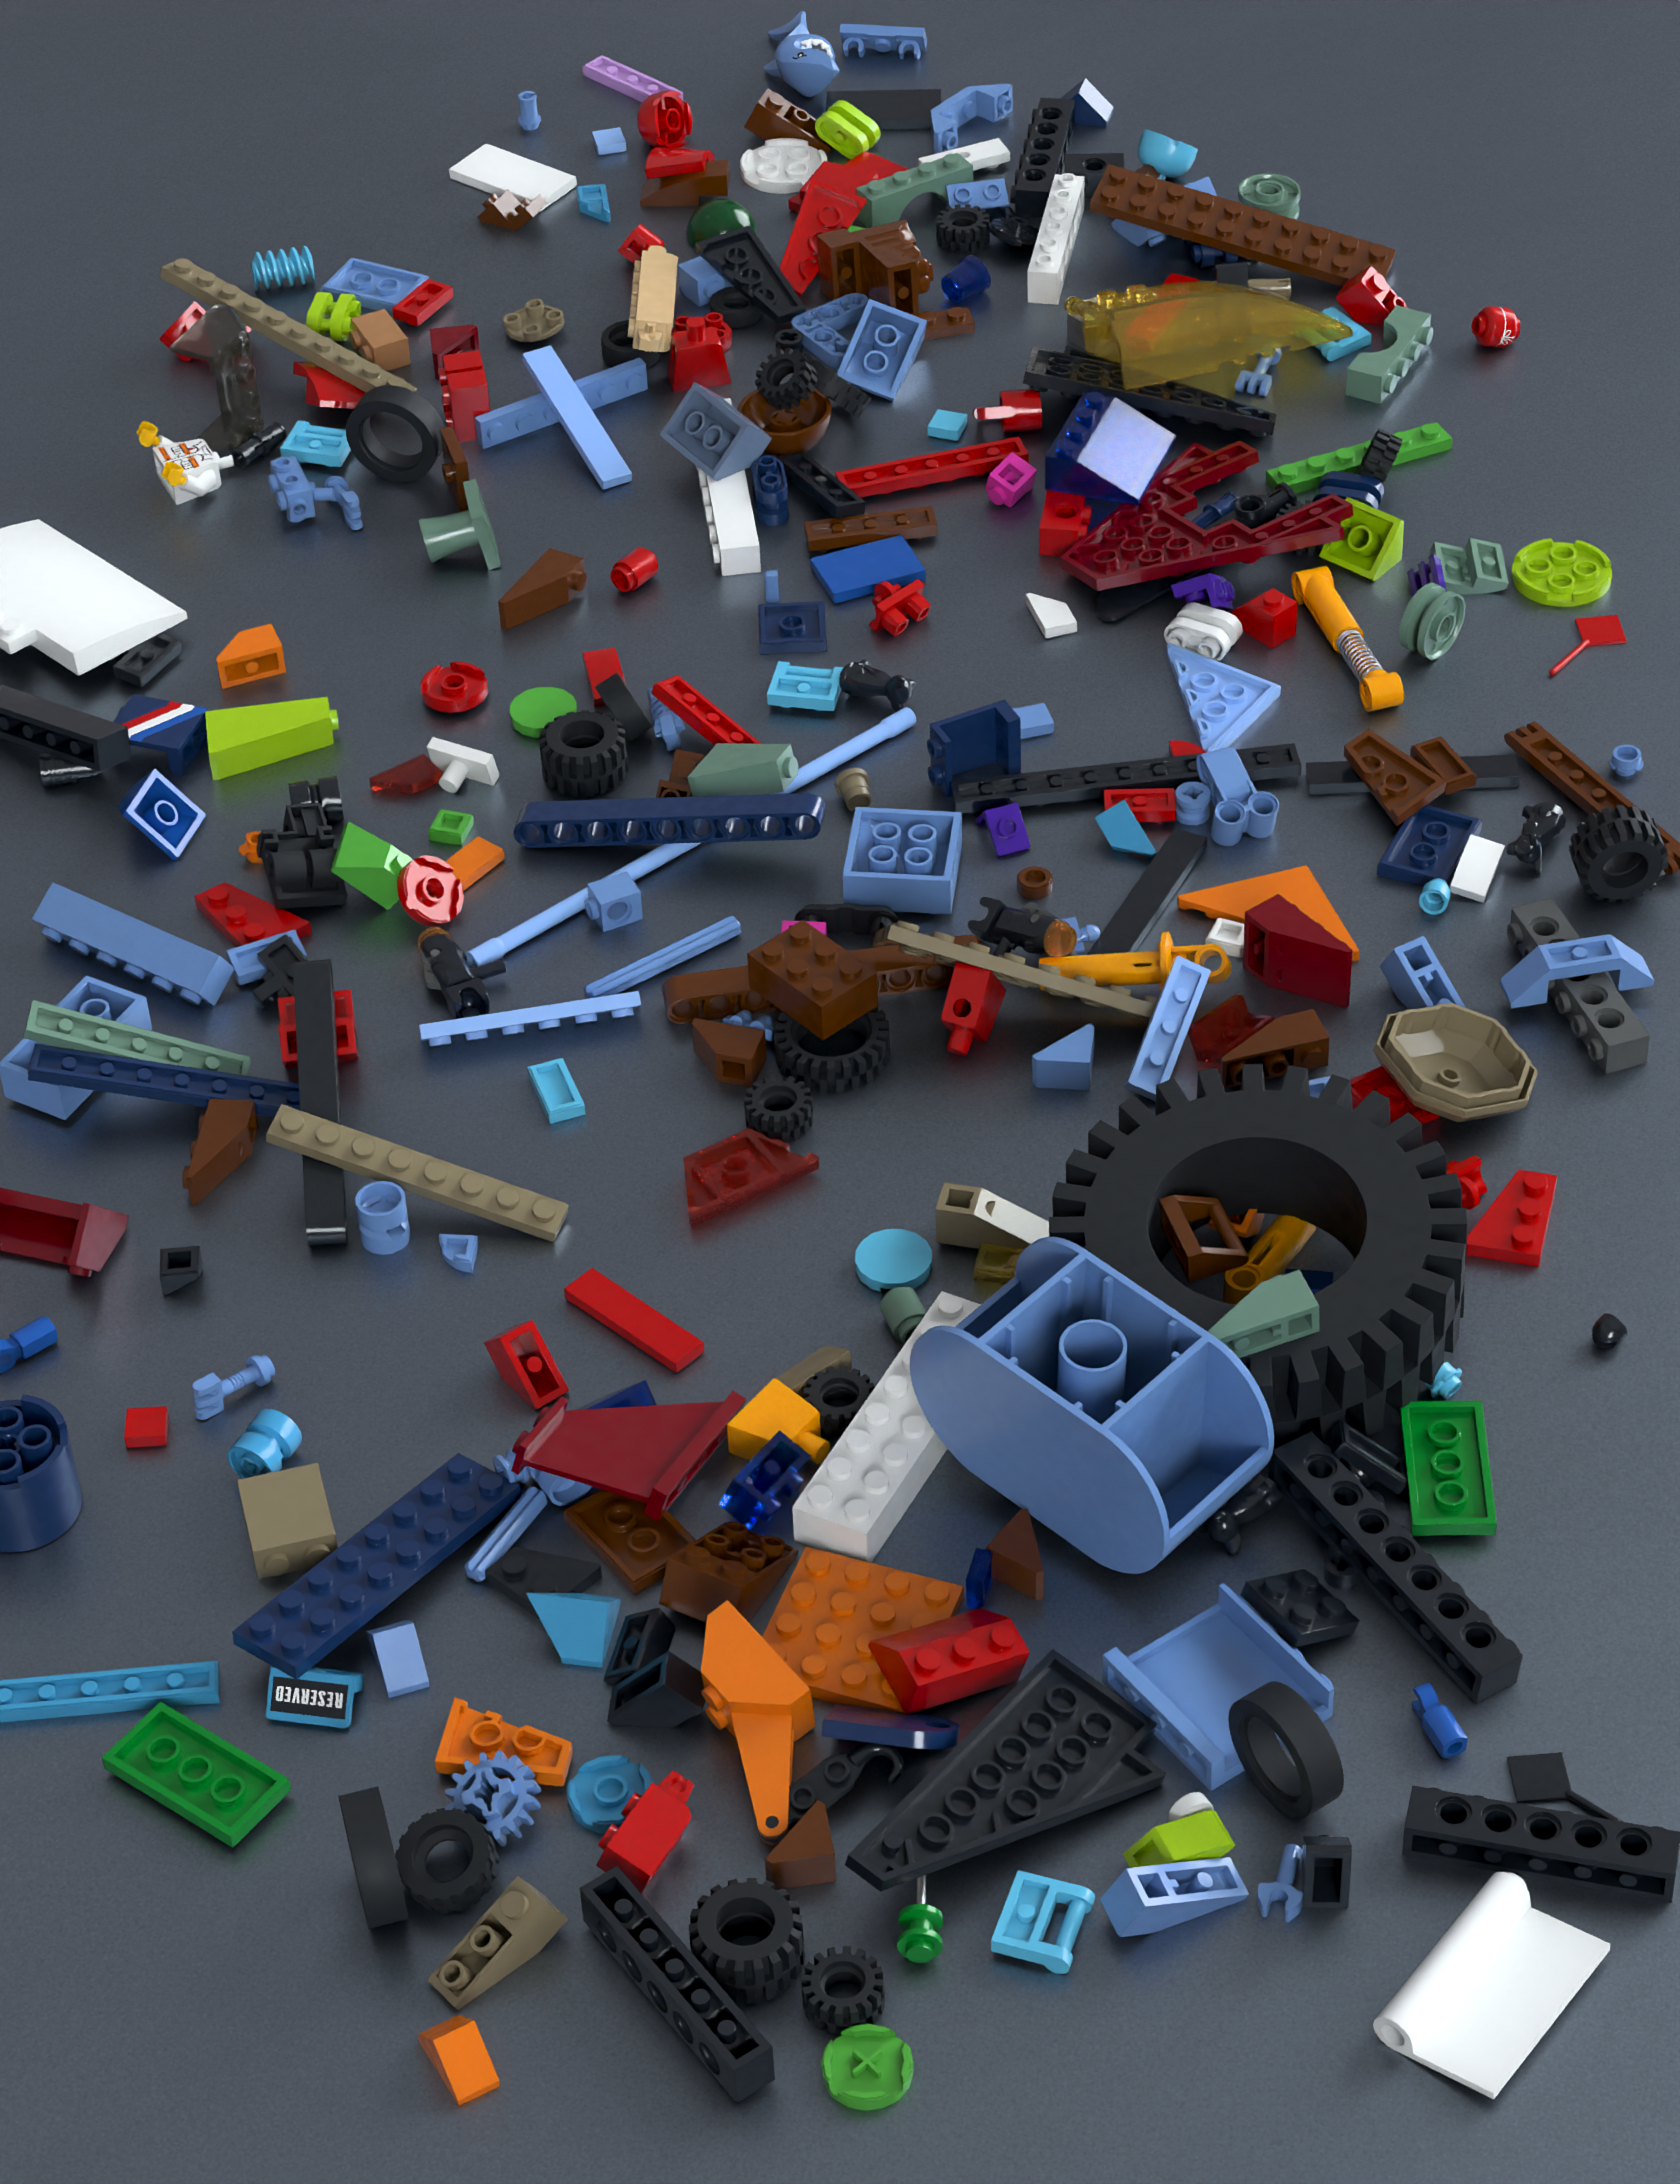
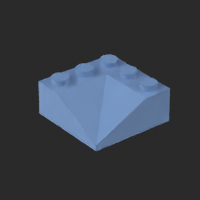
[842,807,962,914]

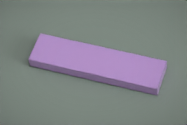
[582,55,683,102]

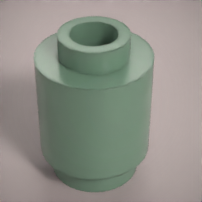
[880,1287,927,1345]

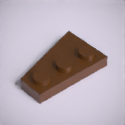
[1344,728,1446,826]

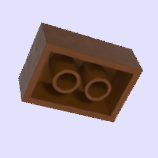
[747,920,878,1040]

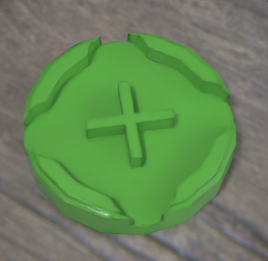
[509,687,577,738]
[821,2024,914,2111]

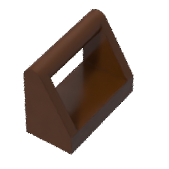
[1159,1195,1249,1282]

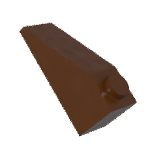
[498,548,587,630]

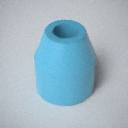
[1419,878,1451,915]

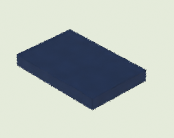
[1377,805,1482,887]

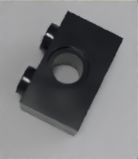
[1065,153,1124,198]

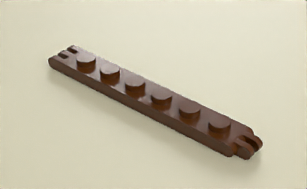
[1504,721,1680,875]

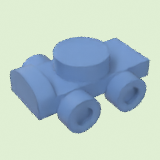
[723,1010,774,1041]

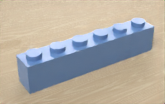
[32,882,235,1006]

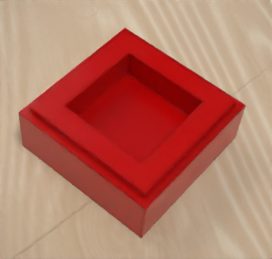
[124,1406,169,1448]

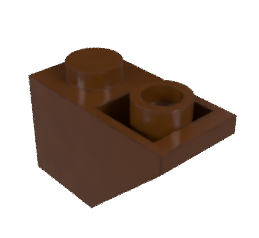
[692,1018,767,1087]

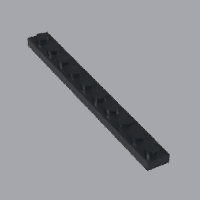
[950,743,1301,813]

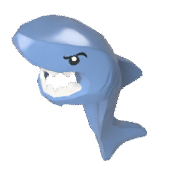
[764,10,840,97]

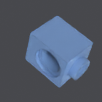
[584,871,643,932]

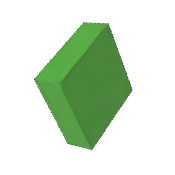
[428,809,474,846]

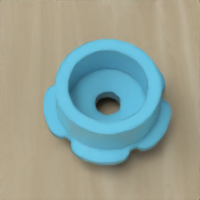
[1425,1362,1462,1399]

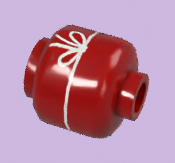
[1471,306,1520,348]

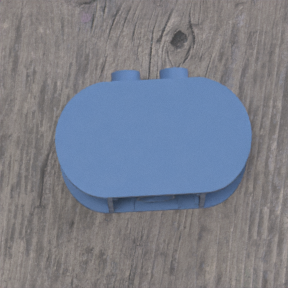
[909,1237,1274,1574]

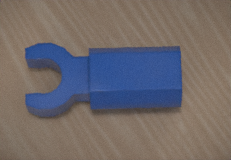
[0,1316,58,1373]
[1411,1682,1468,1759]

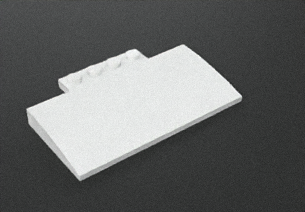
[0,519,188,676]

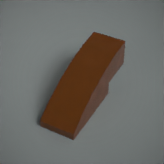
[640,160,730,206]

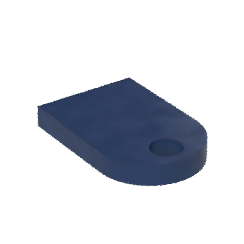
[822,1703,959,1749]

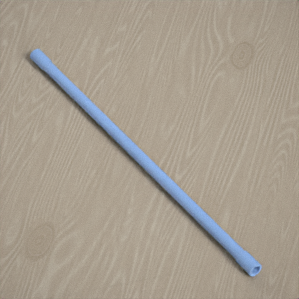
[465,707,917,967]

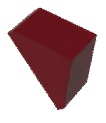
[429,324,480,380]

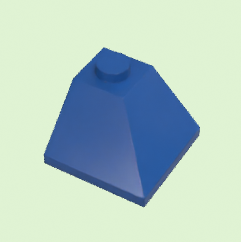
[117,768,206,861]

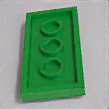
[1399,1401,1497,1536]
[101,1701,291,1848]

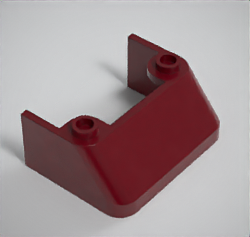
[0,1188,129,1278]

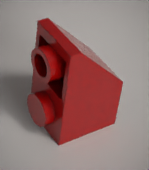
[1335,265,1408,327]

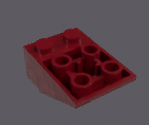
[1243,894,1352,1008]

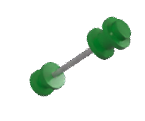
[897,1875,943,1963]

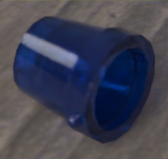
[941,255,991,303]

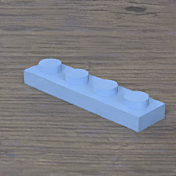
[1124,955,1211,1102]

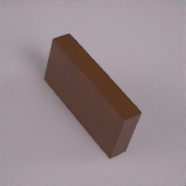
[1410,736,1477,795]

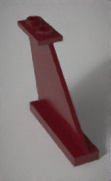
[511,1391,746,1522]

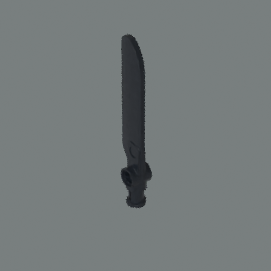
[1096,482,1297,622]

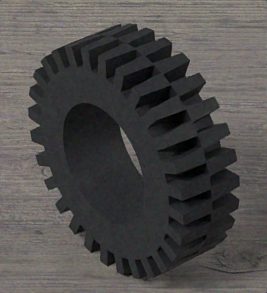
[1049,1064,1467,1450]

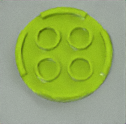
[1511,538,1612,607]

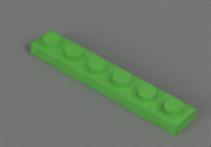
[1266,422,1452,494]

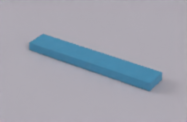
[0,1660,220,1723]

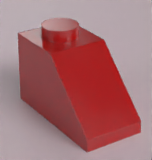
[1229,588,1297,649]
[484,1320,569,1410]

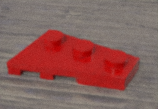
[194,882,312,947]

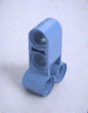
[1196,746,1279,846]

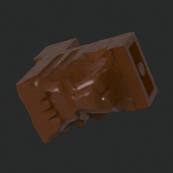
[816,220,934,317]

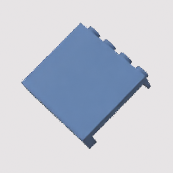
[1102,1583,1334,1791]

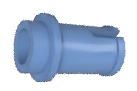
[518,91,541,131]

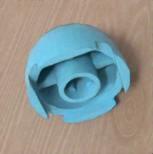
[1138,129,1198,181]

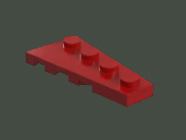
[779,178,867,298]

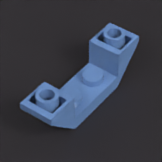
[930,84,1013,154]
[1500,934,1654,1009]

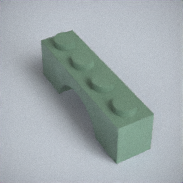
[856,153,973,228]
[1346,305,1434,404]

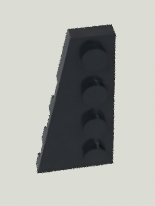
[695,225,806,325]

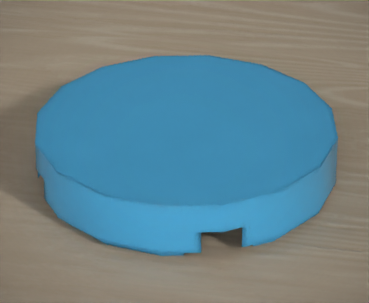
[567,1755,653,1834]

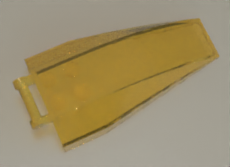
[1064,282,1353,390]

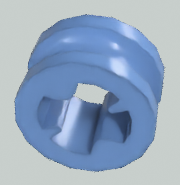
[493,1448,529,1483]

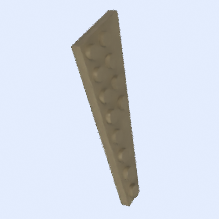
[873,921,1158,1022]

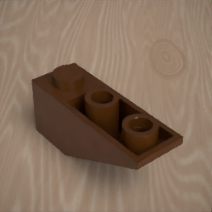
[744,88,833,153]
[1220,1009,1330,1089]
[182,1099,259,1205]

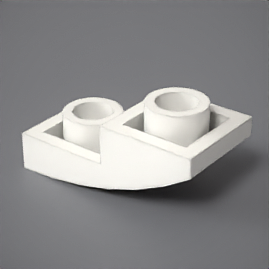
[1450,834,1505,903]

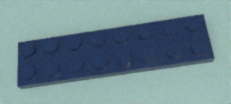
[232,1453,521,1680]

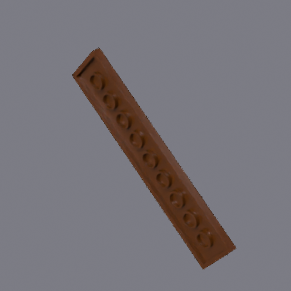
[1089,164,1396,287]

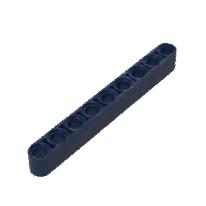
[513,793,826,848]

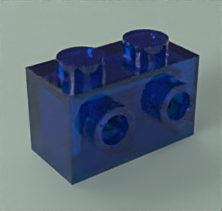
[718,1430,811,1530]

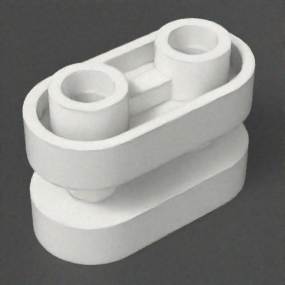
[1164,602,1243,661]

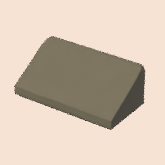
[765,1345,852,1398]

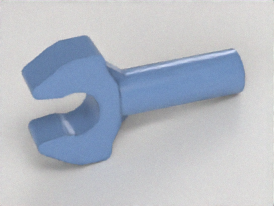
[1257,1844,1303,1922]

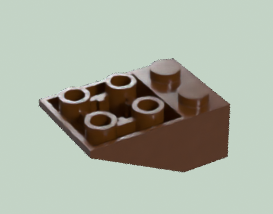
[659,1522,799,1622]

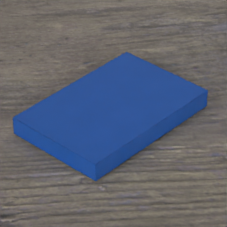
[810,535,926,604]

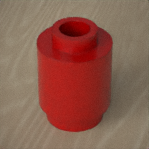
[610,547,658,592]

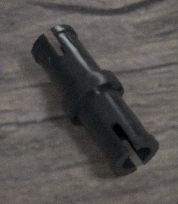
[231,422,287,468]

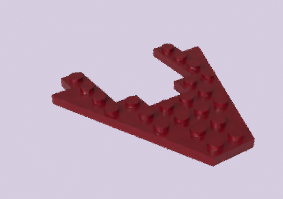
[1060,441,1354,591]

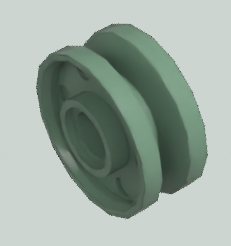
[1238,173,1301,220]
[1399,583,1466,660]

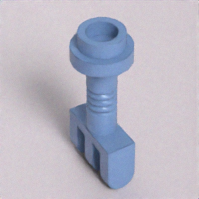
[1235,340,1282,396]
[323,476,363,530]
[193,1355,275,1420]

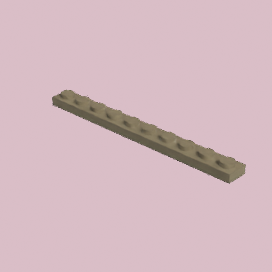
[160,258,418,393]

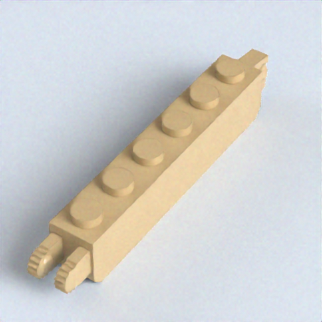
[627,245,678,352]

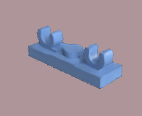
[840,23,927,60]

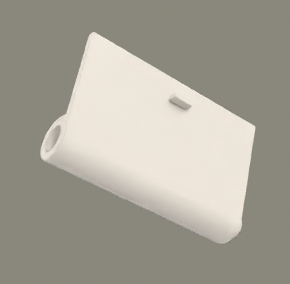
[1373,1872,1610,2099]

